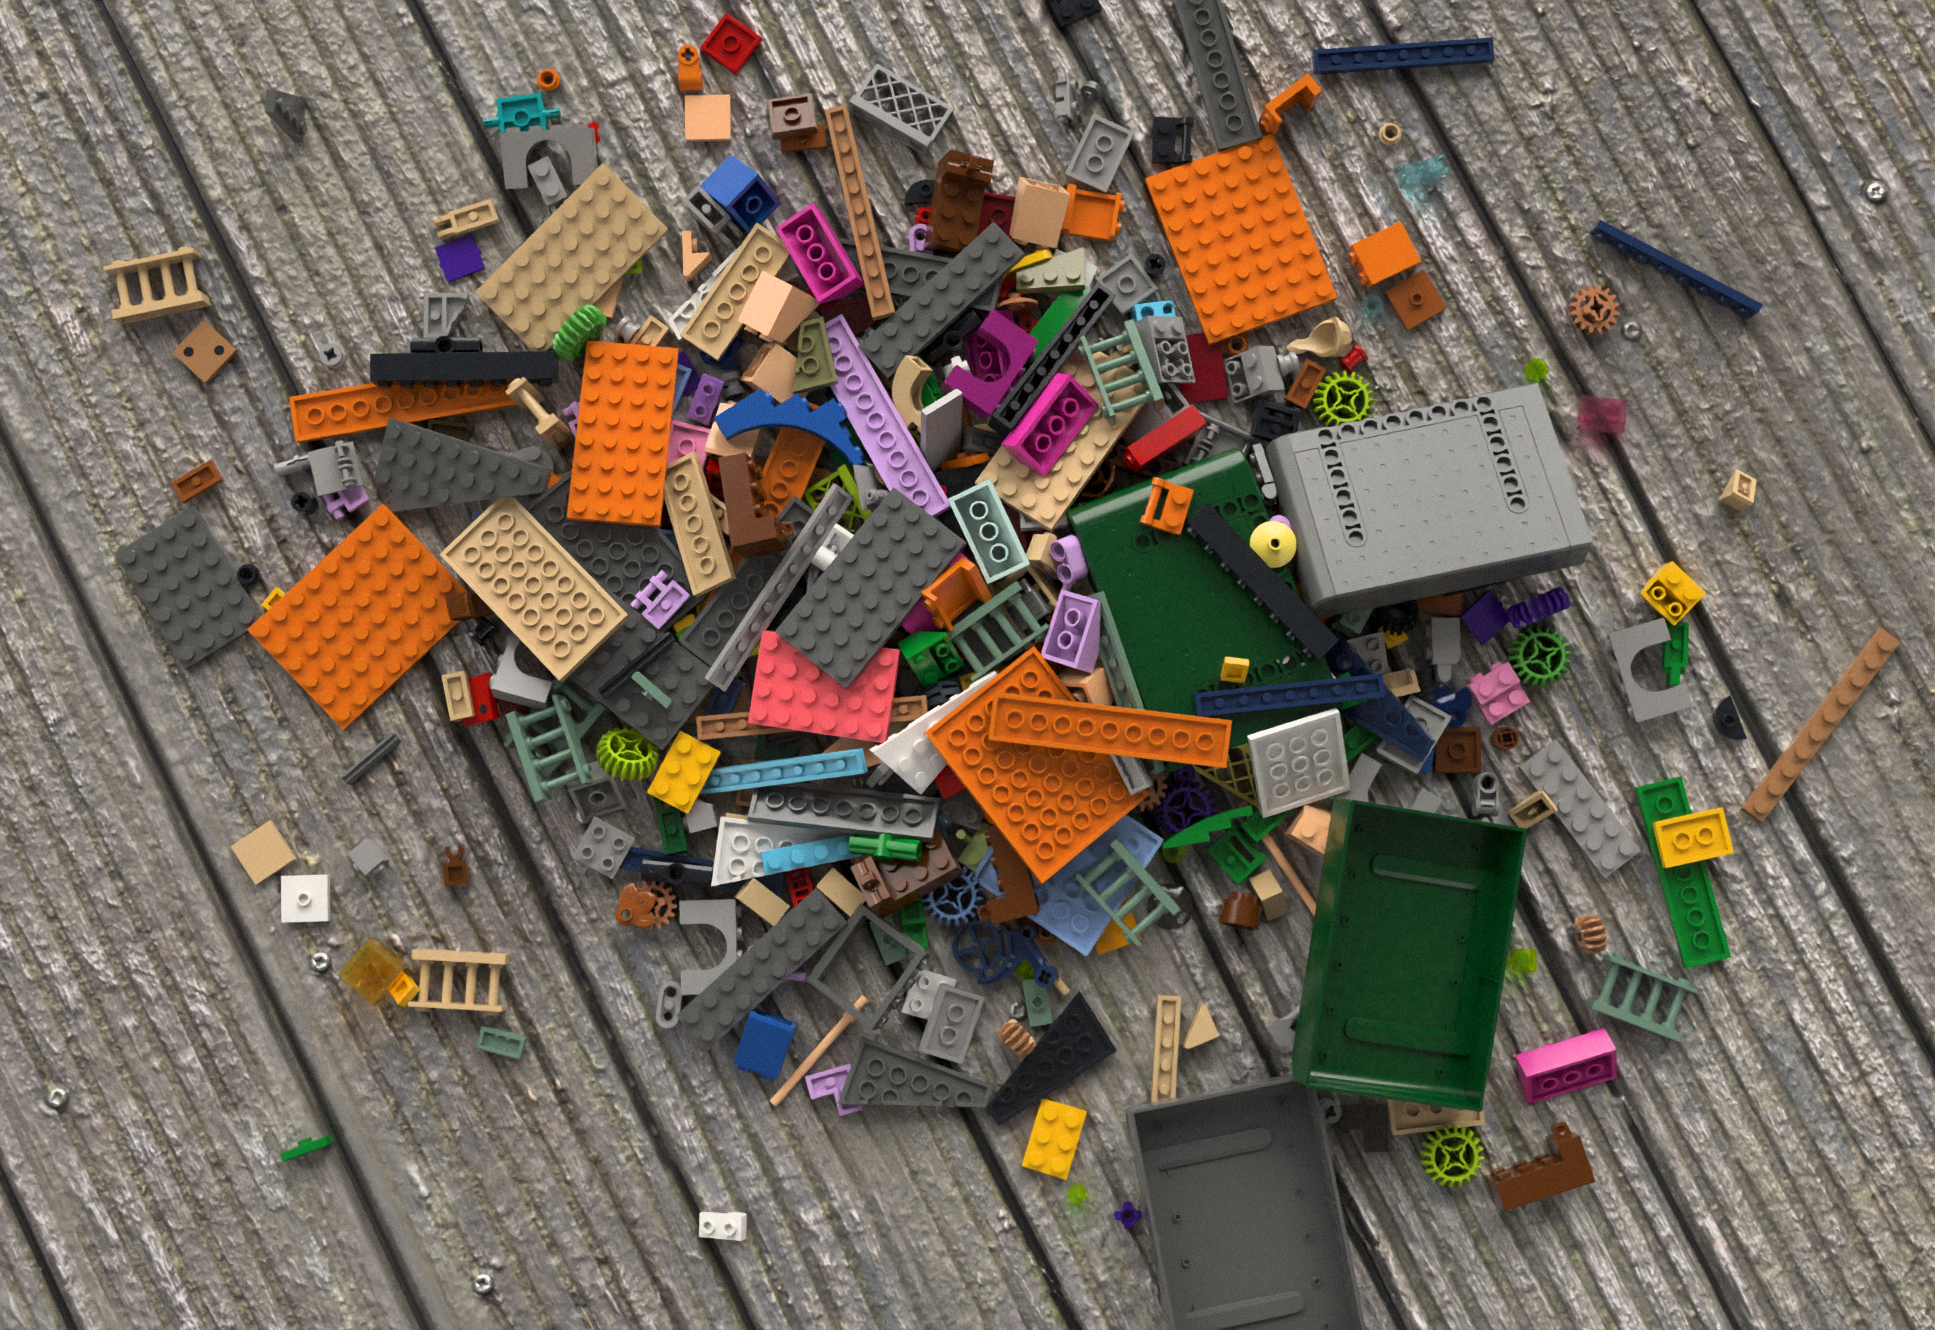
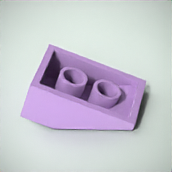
[1041,589,1101,673]

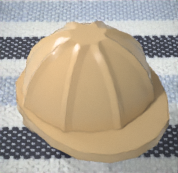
[1286,317,1352,358]

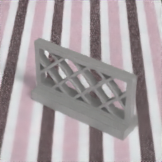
[848,64,954,157]

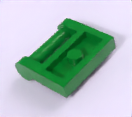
[1206,823,1268,885]

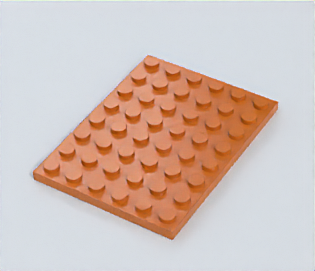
[1145,133,1337,346]
[247,504,470,730]
[923,646,1149,884]

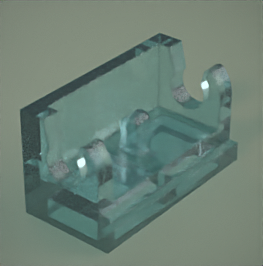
[1395,154,1449,190]

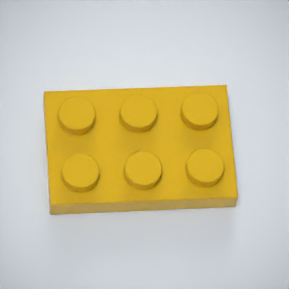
[647,731,722,814]
[1652,807,1734,868]
[1022,1098,1087,1180]

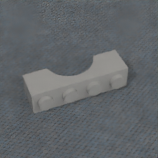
[666,736,719,833]

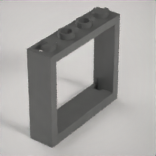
[806,903,931,1030]

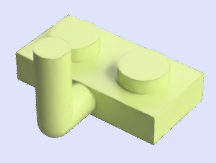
[956,822,991,872]

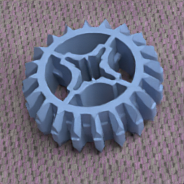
[921,866,984,926]

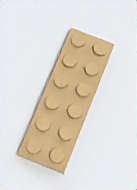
[680,223,791,362]
[664,452,736,597]

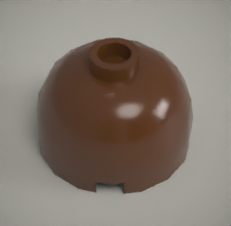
[1079,458,1119,501]

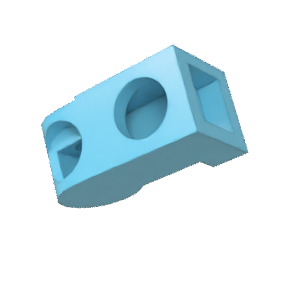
[1130,301,1176,323]

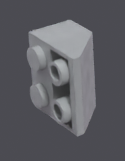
[1223,346,1285,404]

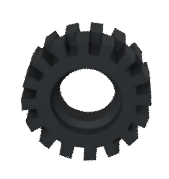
[1375,600,1419,636]

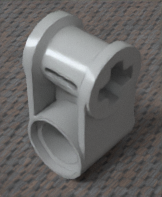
[1471,772,1500,817]

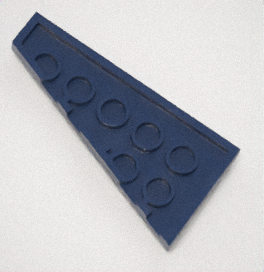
[1324,630,1435,762]

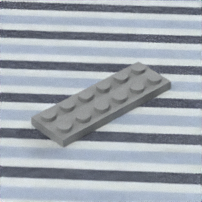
[1518,739,1641,878]

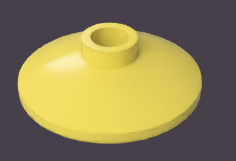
[1249,521,1297,568]

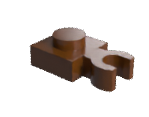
[443,845,470,886]

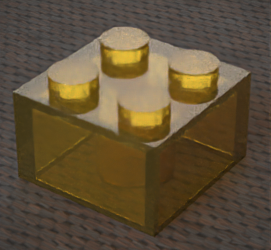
[337,937,410,1005]

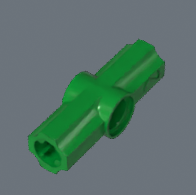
[849,833,922,862]

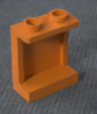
[1259,73,1322,136]
[1060,184,1125,243]
[1348,221,1421,290]
[921,557,993,633]

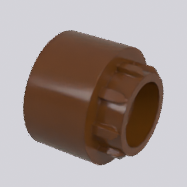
[1219,891,1263,931]

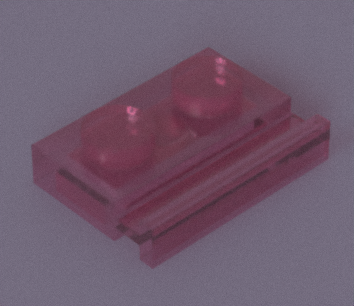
[1577,395,1627,434]

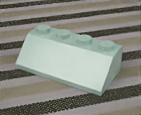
[948,479,1030,584]

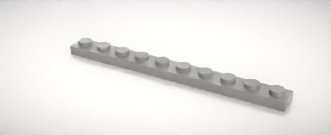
[704,483,854,691]

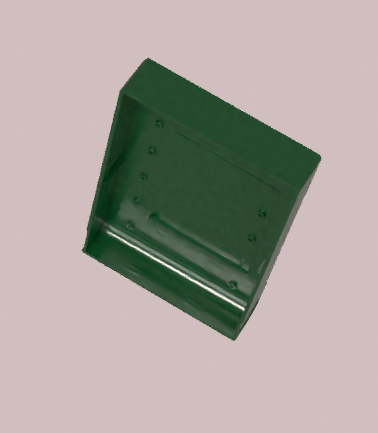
[1065,447,1343,773]
[1291,797,1527,1112]

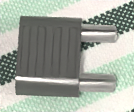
[1005,578,1052,633]

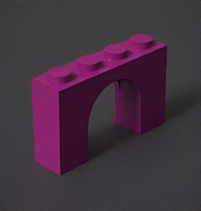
[939,309,1039,420]

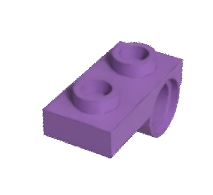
[687,374,726,425]

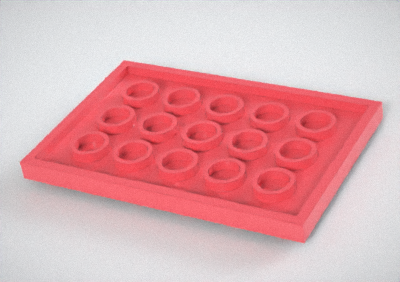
[748,630,901,743]

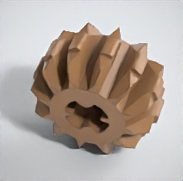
[1573,914,1608,954]
[998,1019,1036,1058]

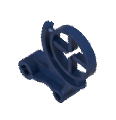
[952,920,1059,988]

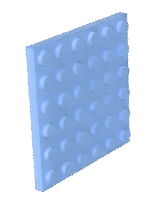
[971,814,1164,956]

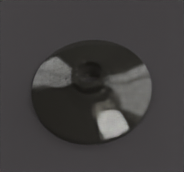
[1147,883,1193,930]

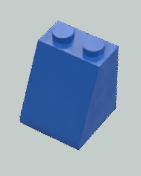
[700,155,781,234]
[733,1008,798,1081]

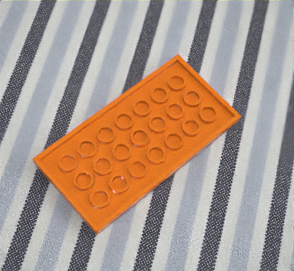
[567,341,679,527]

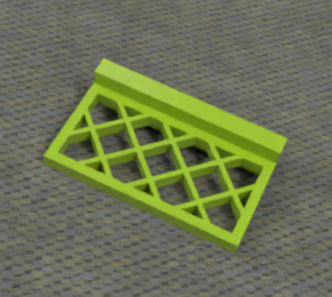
[804,464,874,533]

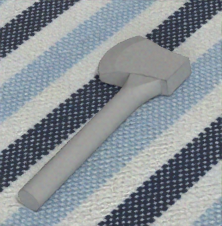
[1265,1004,1300,1053]

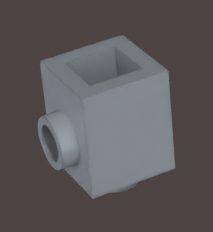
[347,839,389,876]

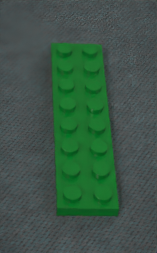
[1634,776,1731,968]

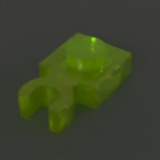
[1505,948,1537,973]

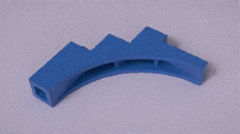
[714,388,864,469]

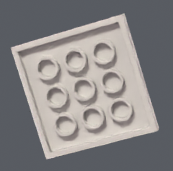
[1247,708,1351,818]

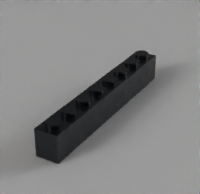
[988,282,1116,438]
[370,351,559,389]
[1184,502,1339,661]

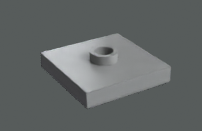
[1095,253,1158,317]

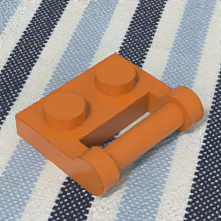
[1140,477,1194,536]

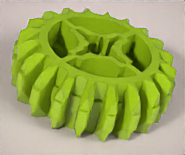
[1313,371,1375,427]
[596,727,659,782]
[1420,1124,1485,1188]

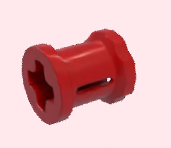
[1337,344,1368,374]

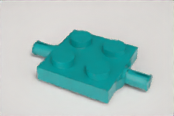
[483,93,561,133]

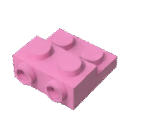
[1465,660,1530,726]

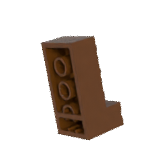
[924,149,994,257]
[718,452,796,559]
[977,825,1041,924]
[850,827,964,919]
[1485,1121,1595,1211]

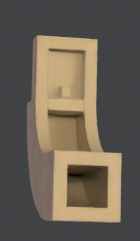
[892,355,933,433]

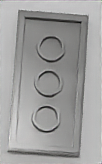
[921,388,963,472]

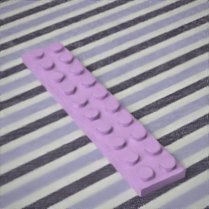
[825,314,952,517]

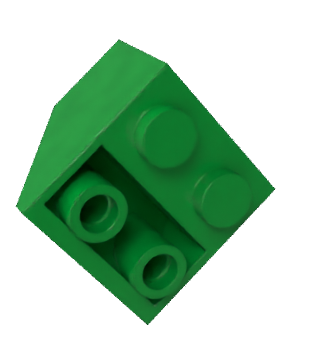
[897,631,964,688]

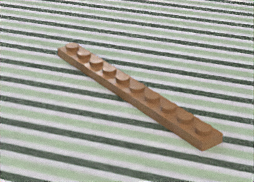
[825,104,895,321]
[1741,628,1900,823]
[696,695,928,740]

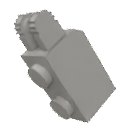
[528,156,569,213]
[682,185,743,248]
[1424,618,1461,684]

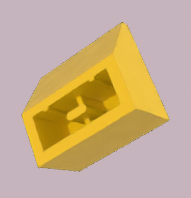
[1640,561,1706,626]

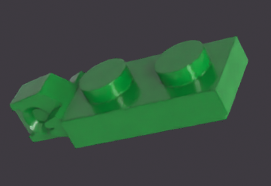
[1661,621,1689,686]

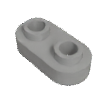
[656,981,683,1028]

